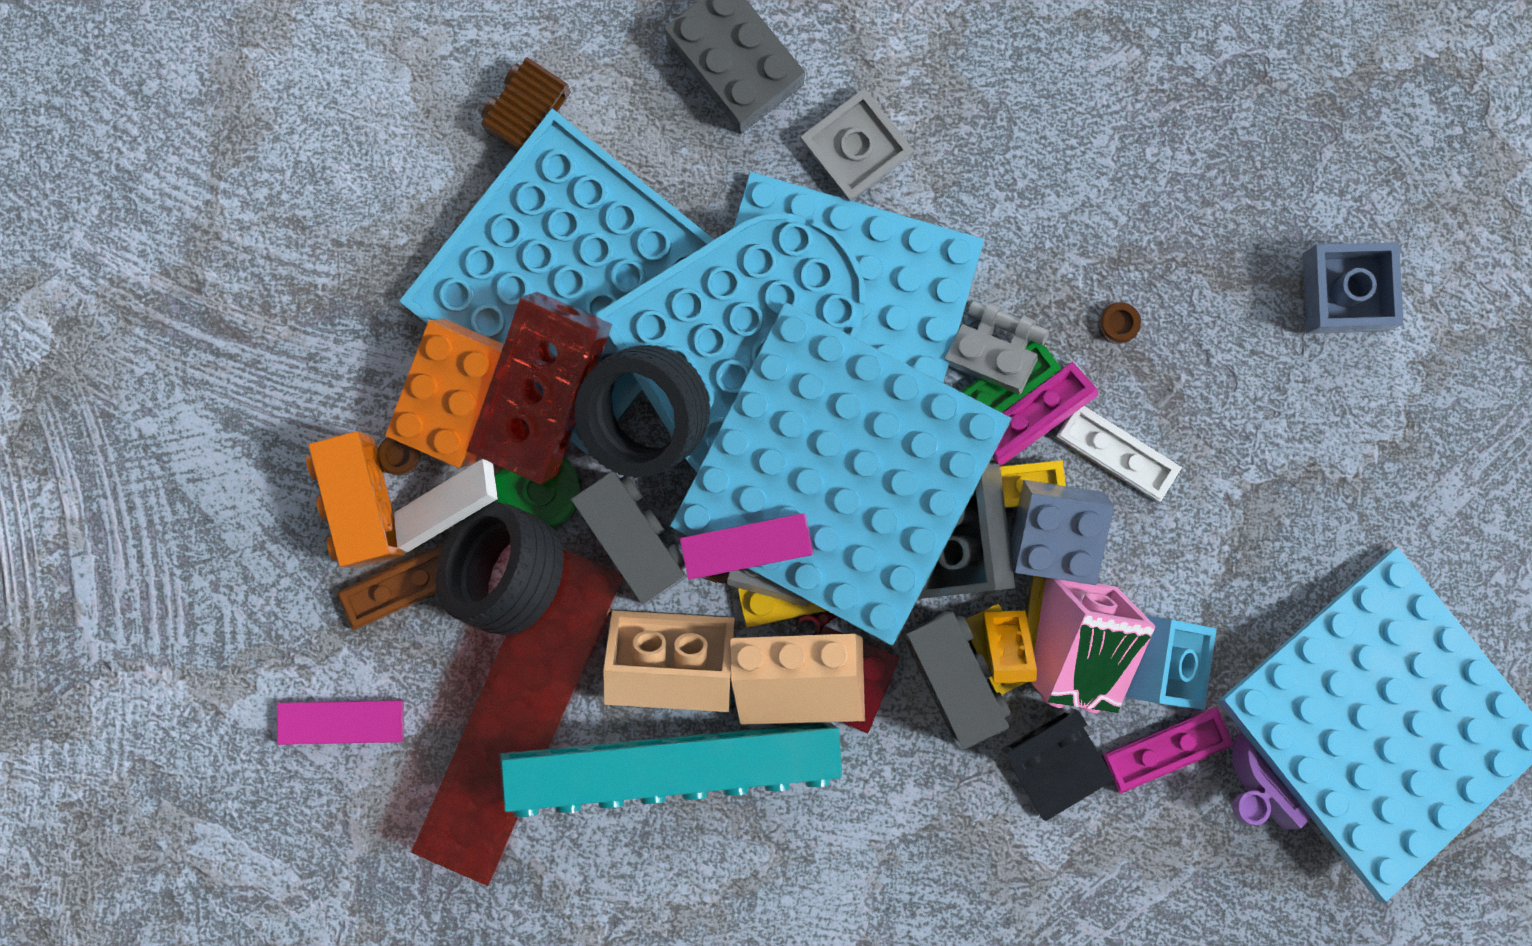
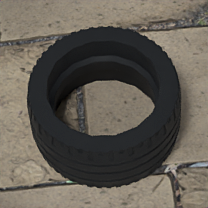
[574,345,710,478]
[435,501,564,636]

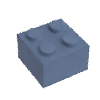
[1303,242,1404,334]
[1010,480,1114,585]

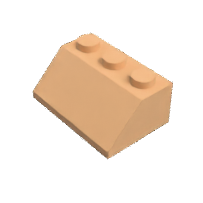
[604,610,735,712]
[730,634,865,725]

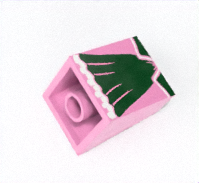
[1031,578,1156,713]

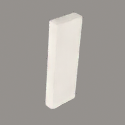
[1054,406,1182,503]
[394,459,497,552]

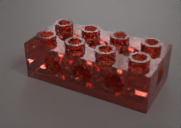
[467,291,612,485]

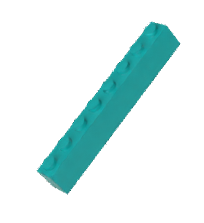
[499,722,842,817]

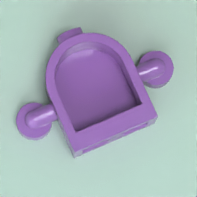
[1232,726,1311,830]

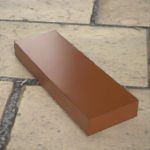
[337,545,443,630]

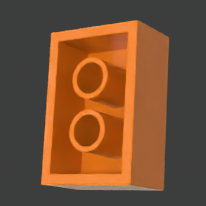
[385,318,518,468]
[306,431,405,568]

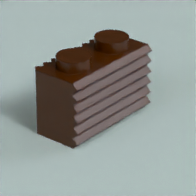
[481,57,571,153]

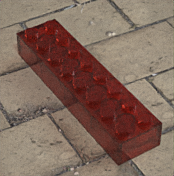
[411,549,625,886]

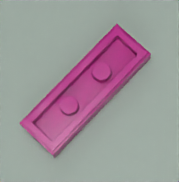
[992,361,1099,467]
[680,513,814,580]
[277,700,404,745]
[1101,707,1234,794]

